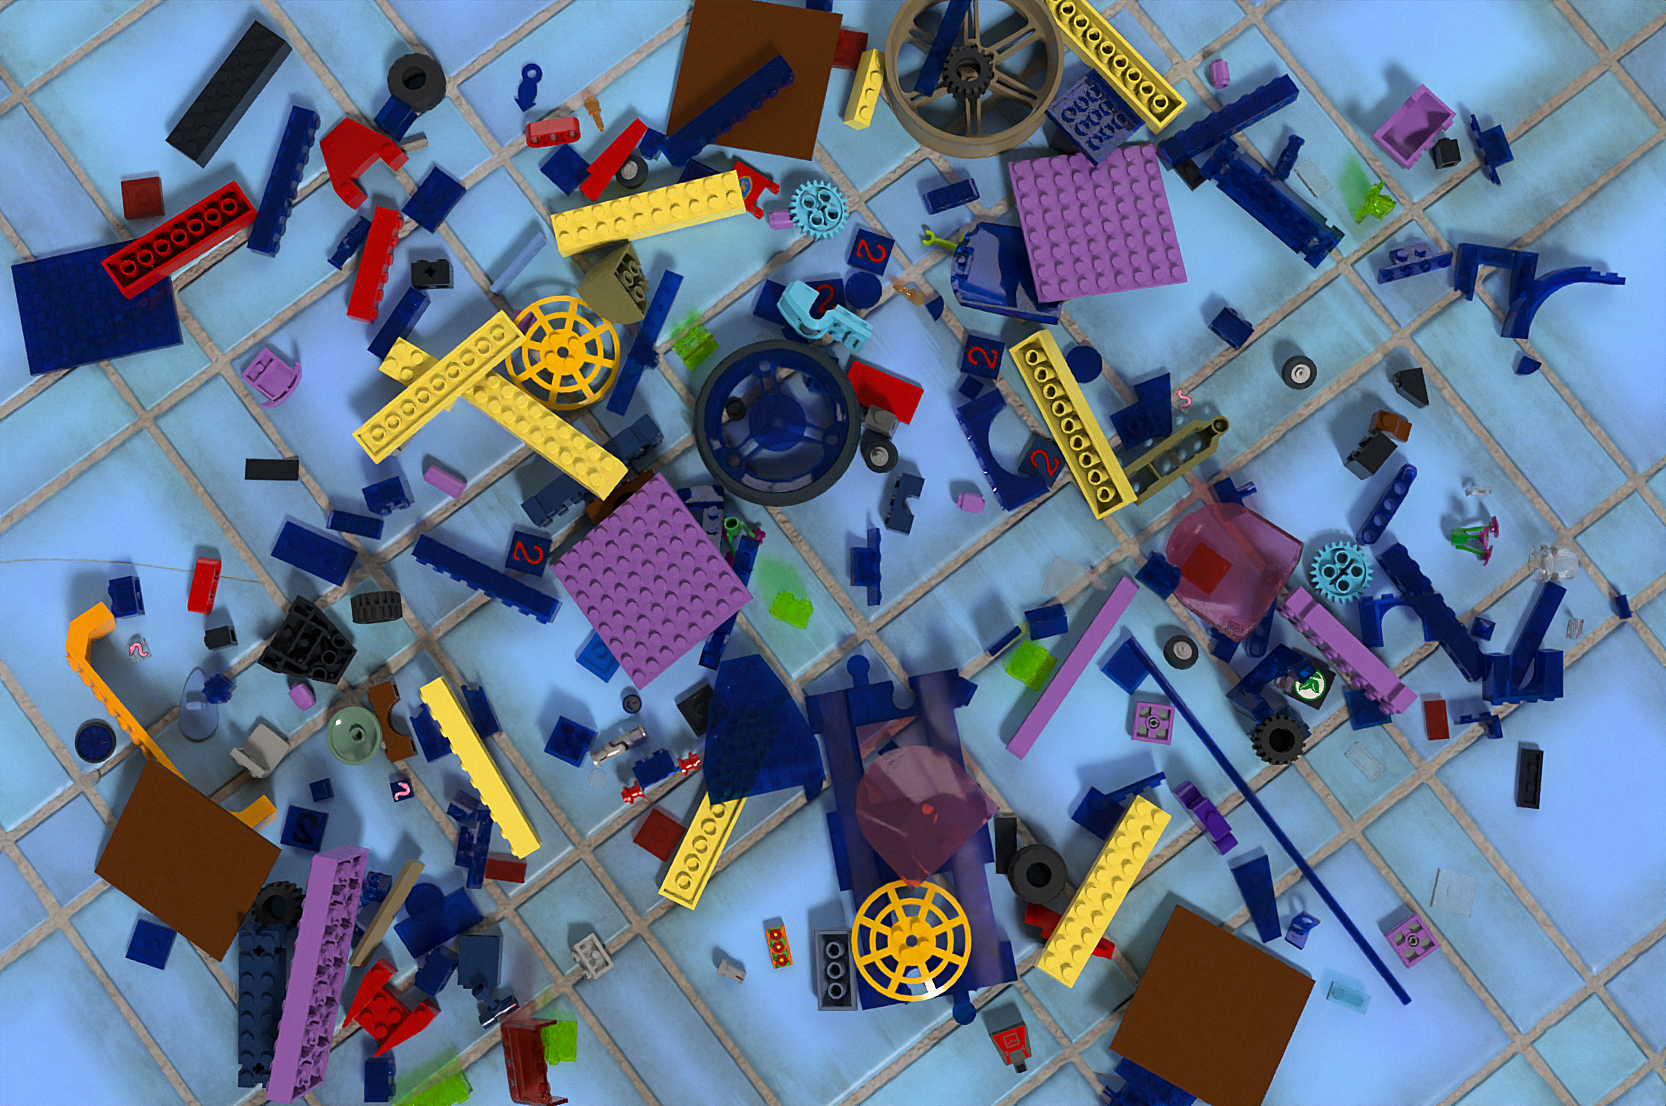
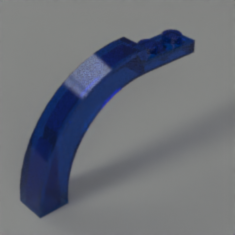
[1500,266,1626,339]
[698,535,761,671]

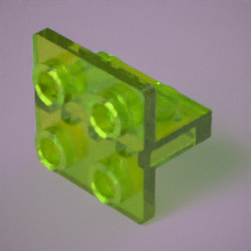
[1355,180,1397,225]
[671,324,720,371]
[1005,640,1057,692]
[536,1020,578,1065]

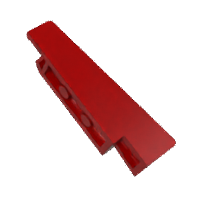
[579,118,648,202]
[1023,902,1115,960]

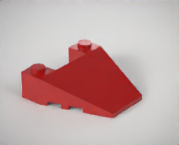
[319,117,410,210]

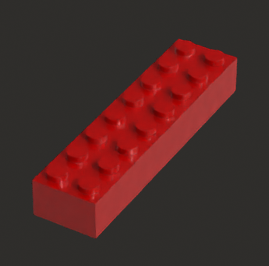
[101,180,261,300]

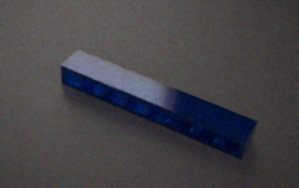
[658,54,796,169]
[1156,74,1299,171]
[247,105,321,258]
[411,534,563,625]
[1374,542,1493,682]

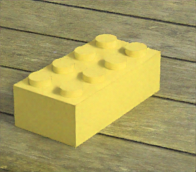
[379,337,457,412]

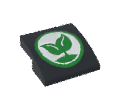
[1283,656,1336,710]

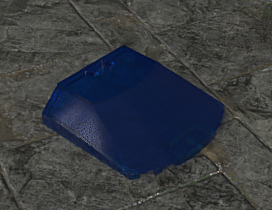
[950,222,1064,325]

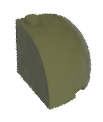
[576,243,649,324]

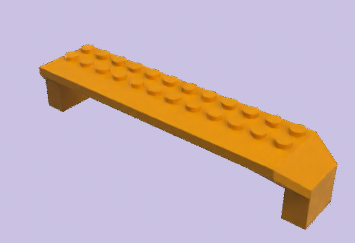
[65,601,277,832]

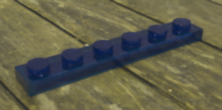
[914,0,972,98]
[1497,581,1567,692]

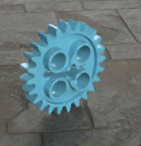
[788,180,849,242]
[1308,541,1374,604]

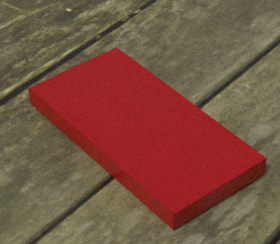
[839,360,924,425]

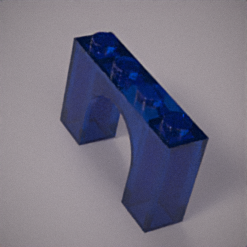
[1357,589,1445,648]
[1225,643,1317,725]
[1482,648,1563,706]

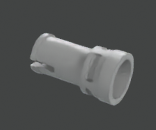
[716,959,747,984]

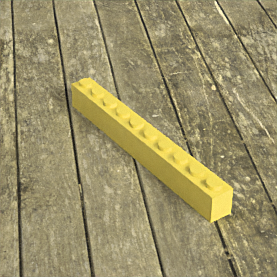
[419,675,542,859]

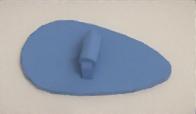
[179,670,219,740]

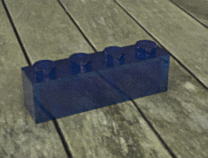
[367,287,431,361]

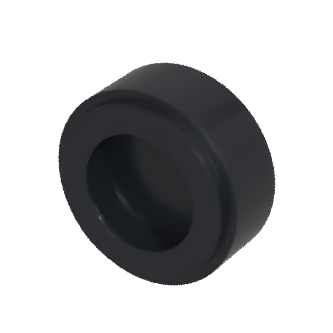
[727,402,746,422]

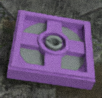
[1131,701,1175,745]
[1384,913,1440,969]

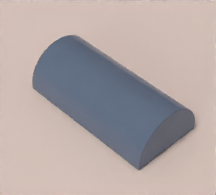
[814,927,858,1011]

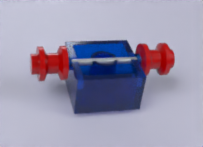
[621,748,702,804]

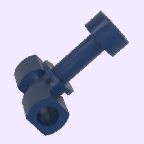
[471,982,520,1030]

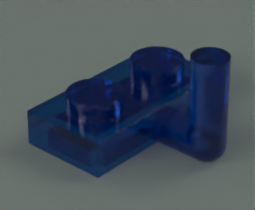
[1206,620,1247,664]

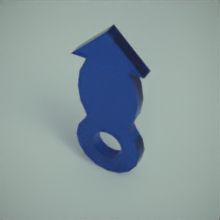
[514,64,543,112]

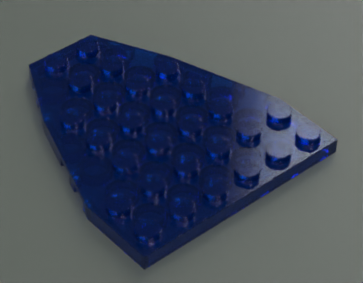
[702,653,826,805]

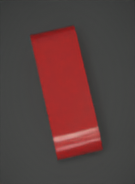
[525,117,581,148]
[187,557,222,615]

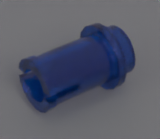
[1613,594,1633,620]

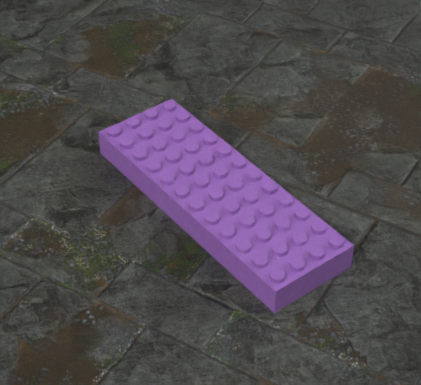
[266,844,369,1105]

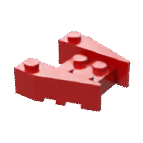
[342,958,441,1058]

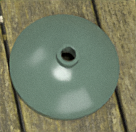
[326,706,382,765]

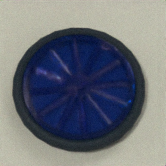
[75,722,116,763]

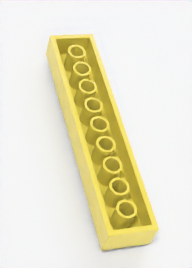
[1042,0,1187,135]
[551,170,747,257]
[1009,329,1138,520]
[460,369,628,501]
[1033,795,1172,988]

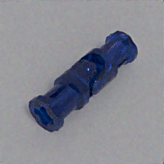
[1266,135,1305,193]
[327,215,371,271]

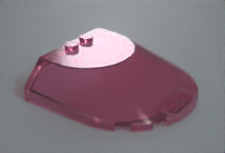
[1164,503,1305,643]
[855,745,1000,891]

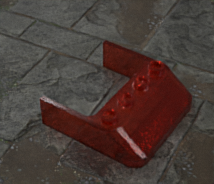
[501,1018,568,1106]

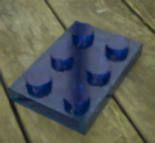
[401,166,467,235]

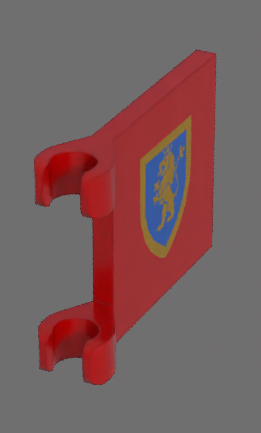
[731,161,780,219]

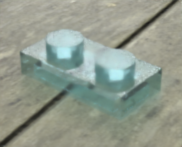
[1326,981,1372,1015]

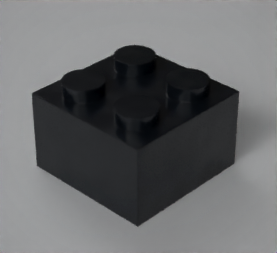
[1344,431,1398,480]

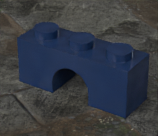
[884,473,925,536]

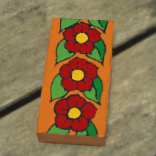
[765,925,793,969]

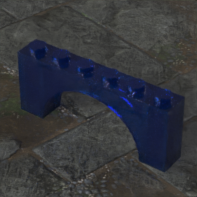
[956,388,1050,513]

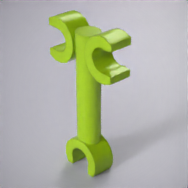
[922,230,974,265]

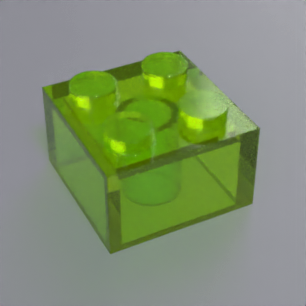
[769,590,815,631]

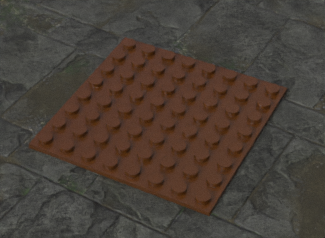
[665,0,843,161]
[94,757,282,962]
[1109,904,1316,1106]

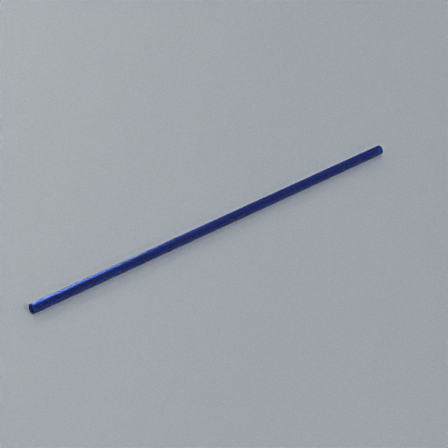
[1126,636,1412,1005]

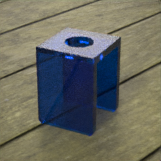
[373,95,418,142]

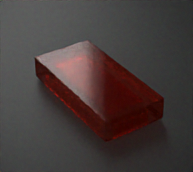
[1424,700,1450,740]
[485,858,527,883]

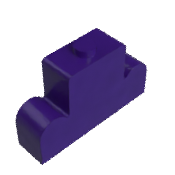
[1171,780,1238,856]

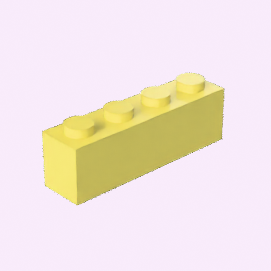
[842,48,886,130]

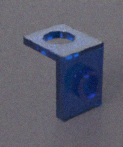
[1285,911,1320,950]

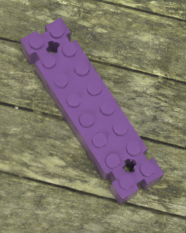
[1276,587,1418,715]

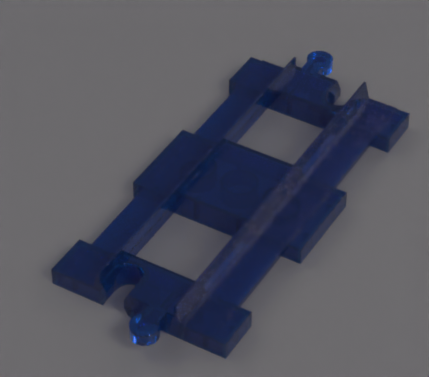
[804,655,1018,1025]

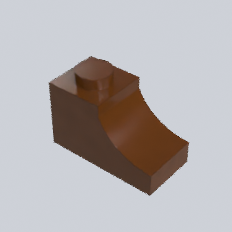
[1368,410,1412,443]

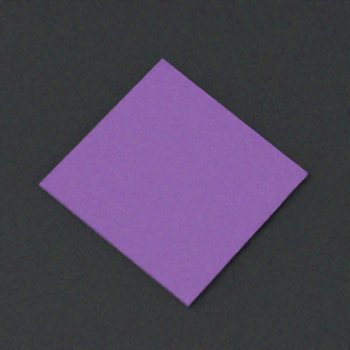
[1007,143,1188,303]
[550,472,753,691]

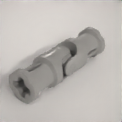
[590,723,649,768]

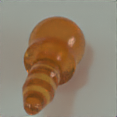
[584,96,604,132]
[893,285,926,306]

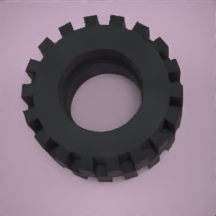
[942,46,992,101]
[350,591,403,624]
[1251,715,1306,765]
[251,881,306,930]

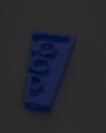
[1230,854,1282,943]

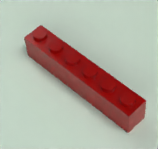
[346,206,404,324]

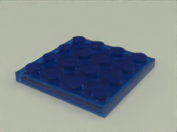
[1044,68,1146,167]

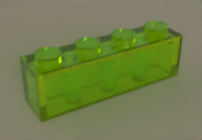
[399,1070,473,1106]

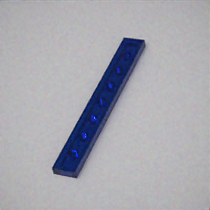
[606,269,684,417]

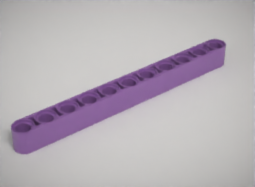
[1005,575,1140,760]

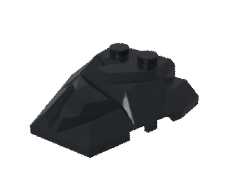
[256,595,357,685]

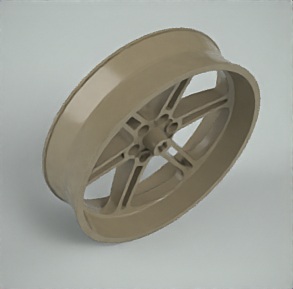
[884,0,1064,159]

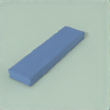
[489,232,547,297]

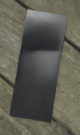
[245,459,299,481]
[995,817,1017,874]

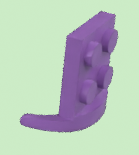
[240,347,302,408]

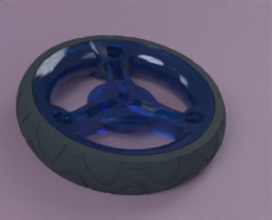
[694,339,862,507]

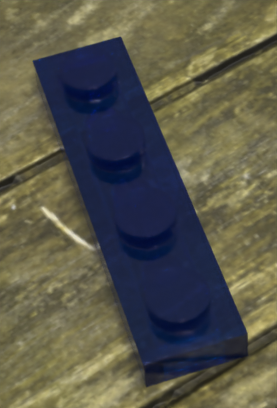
[1088,771,1166,811]

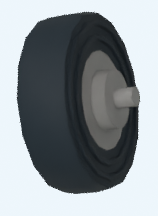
[615,154,649,189]
[1281,355,1317,390]
[864,439,899,474]
[1163,635,1199,670]

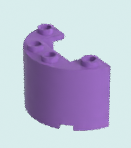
[1370,84,1457,170]

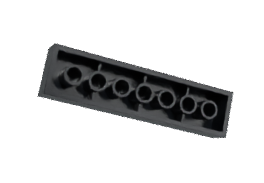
[165,20,293,169]

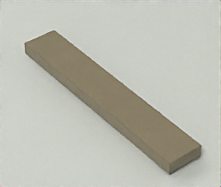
[348,859,425,967]

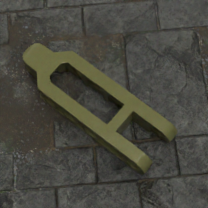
[1123,416,1230,506]

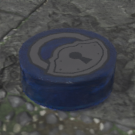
[622,694,642,714]

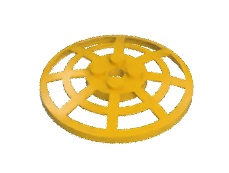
[505,296,621,411]
[851,879,971,1002]

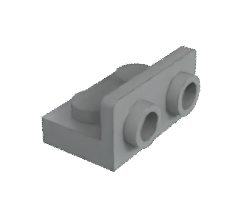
[569,933,615,981]

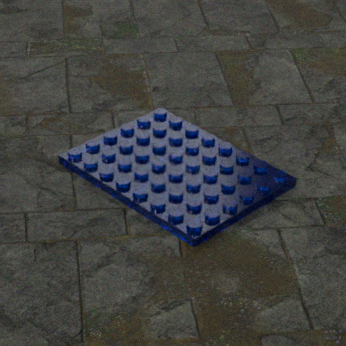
[11,238,184,377]

